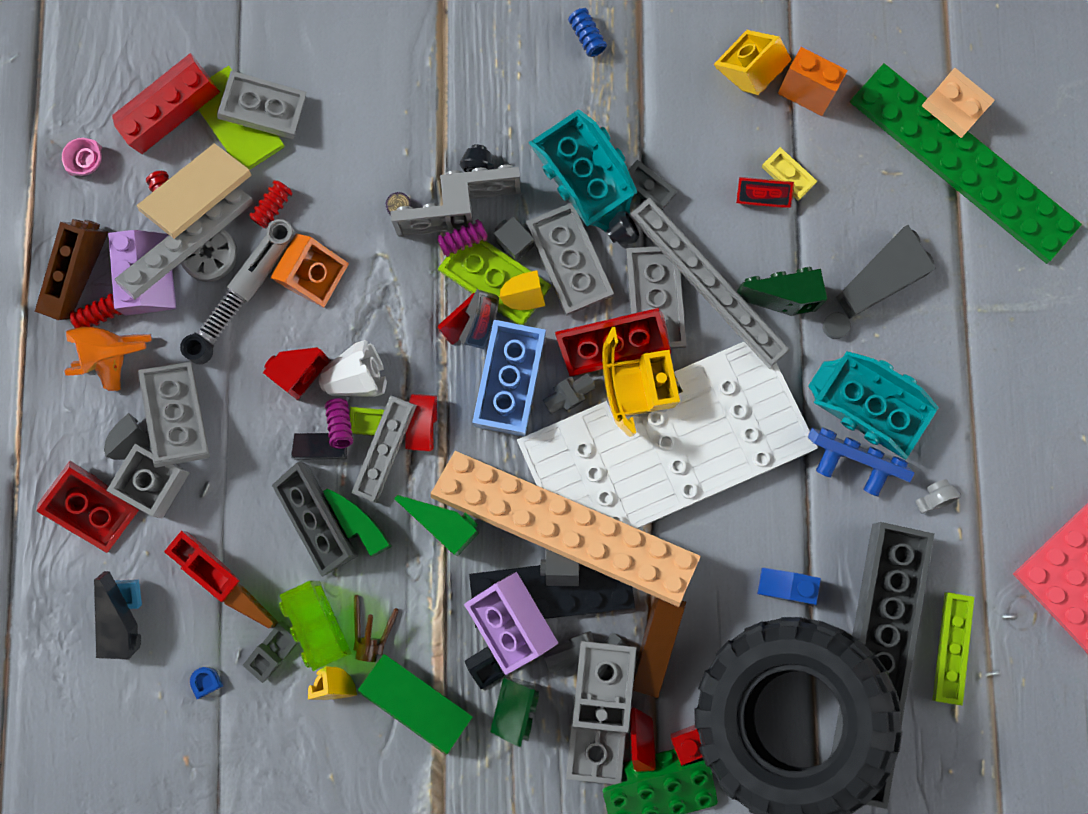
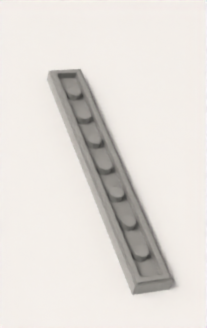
[630,197,790,369]

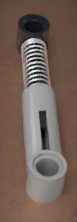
[180,219,296,364]

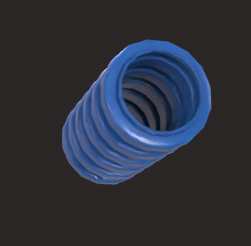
[568,8,607,57]

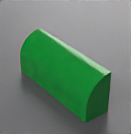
[358,654,473,756]

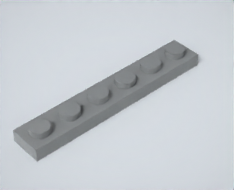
[115,187,253,300]

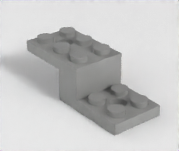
[391,165,521,236]
[566,641,636,784]

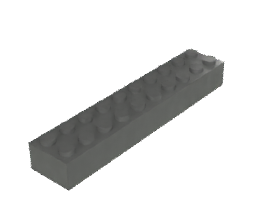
[831,522,935,809]

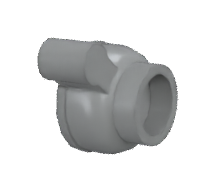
[915,479,961,514]

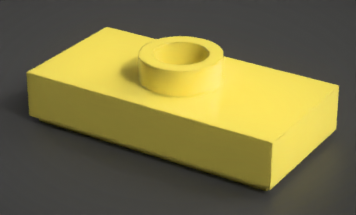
[762,147,817,201]

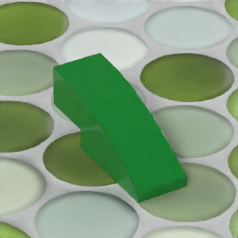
[323,488,392,557]

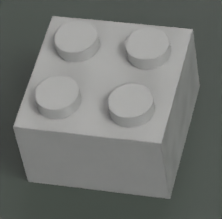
[106,444,190,519]

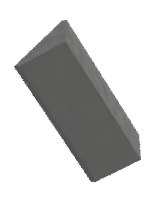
[272,461,358,577]

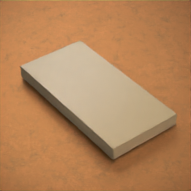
[136,143,251,239]

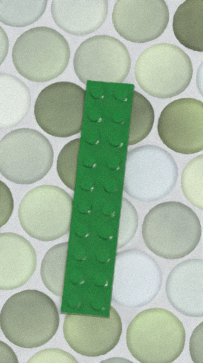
[850,63,1082,264]

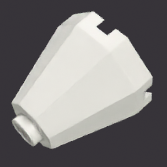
[319,340,387,397]

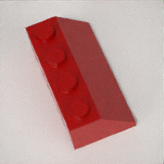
[112,53,220,154]

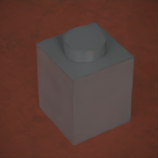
[494,217,534,261]
[540,550,579,586]

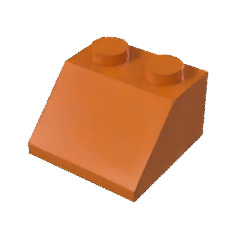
[270,233,349,308]

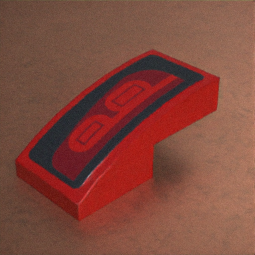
[736,177,794,208]

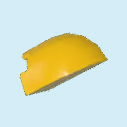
[499,270,545,310]
[308,666,357,700]

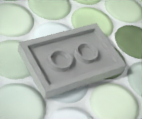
[218,71,306,140]

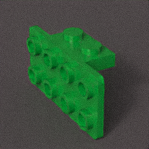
[602,749,718,814]

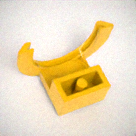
[603,327,680,437]

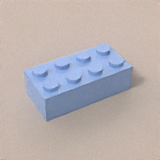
[472,320,546,437]

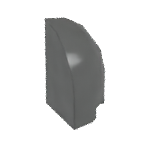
[104,413,150,460]

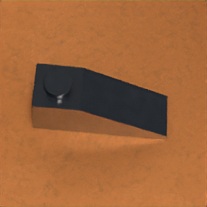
[94,571,141,660]

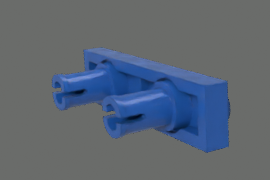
[808,427,915,497]

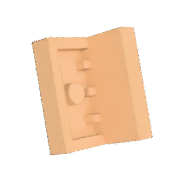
[922,68,995,138]

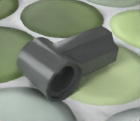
[543,631,595,673]

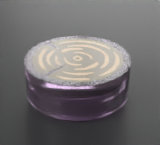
[385,192,412,216]

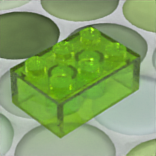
[279,580,352,671]

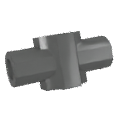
[543,373,596,414]

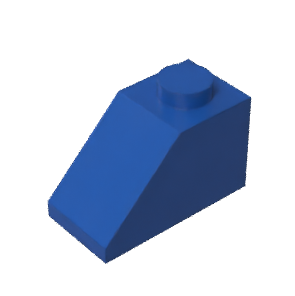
[757,568,821,605]

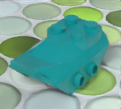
[528,109,637,232]
[808,351,939,460]

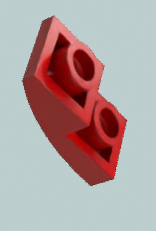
[405,394,437,451]

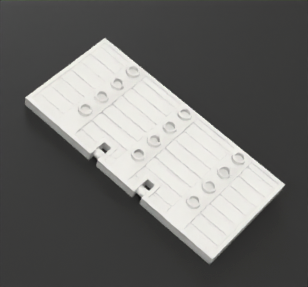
[517,342,818,529]

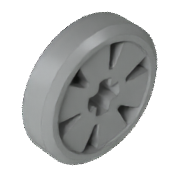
[181,229,238,282]

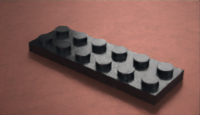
[469,563,635,628]

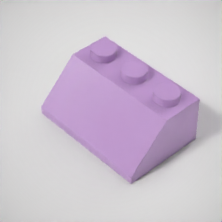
[108,230,176,316]
[464,572,558,675]

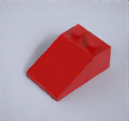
[36,461,139,553]

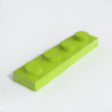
[932,592,975,706]

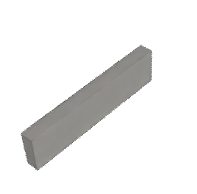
[352,395,417,503]

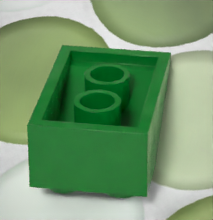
[394,495,479,556]

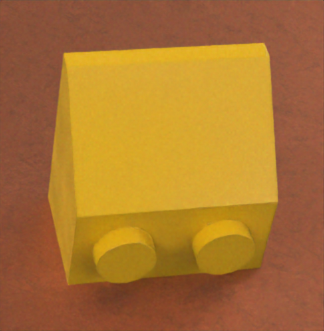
[714,30,792,95]

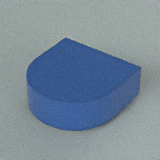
[190,667,223,699]

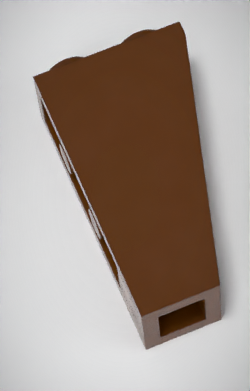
[34,219,108,320]
[632,596,686,698]

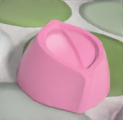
[62,138,102,176]

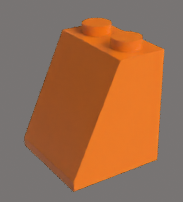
[777,47,848,116]

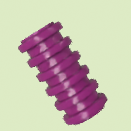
[438,219,488,257]
[325,398,354,449]

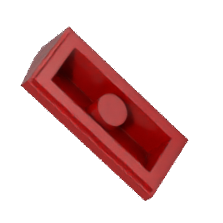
[438,293,475,345]
[630,708,656,772]

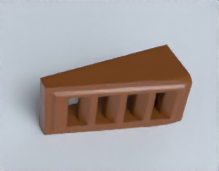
[224,584,279,628]

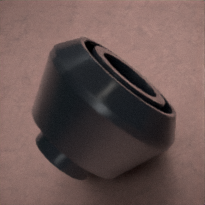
[460,144,494,172]
[607,211,640,245]

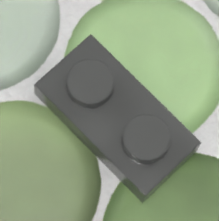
[628,160,677,210]

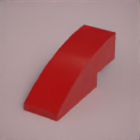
[164,531,240,602]

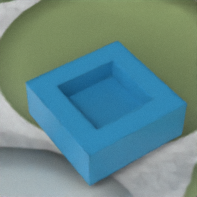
[115,580,142,609]

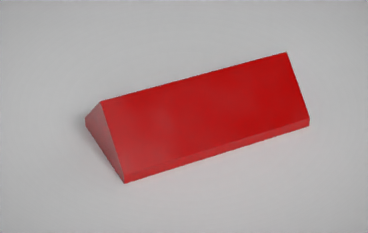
[555,308,671,376]

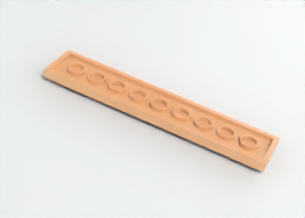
[430,451,701,607]

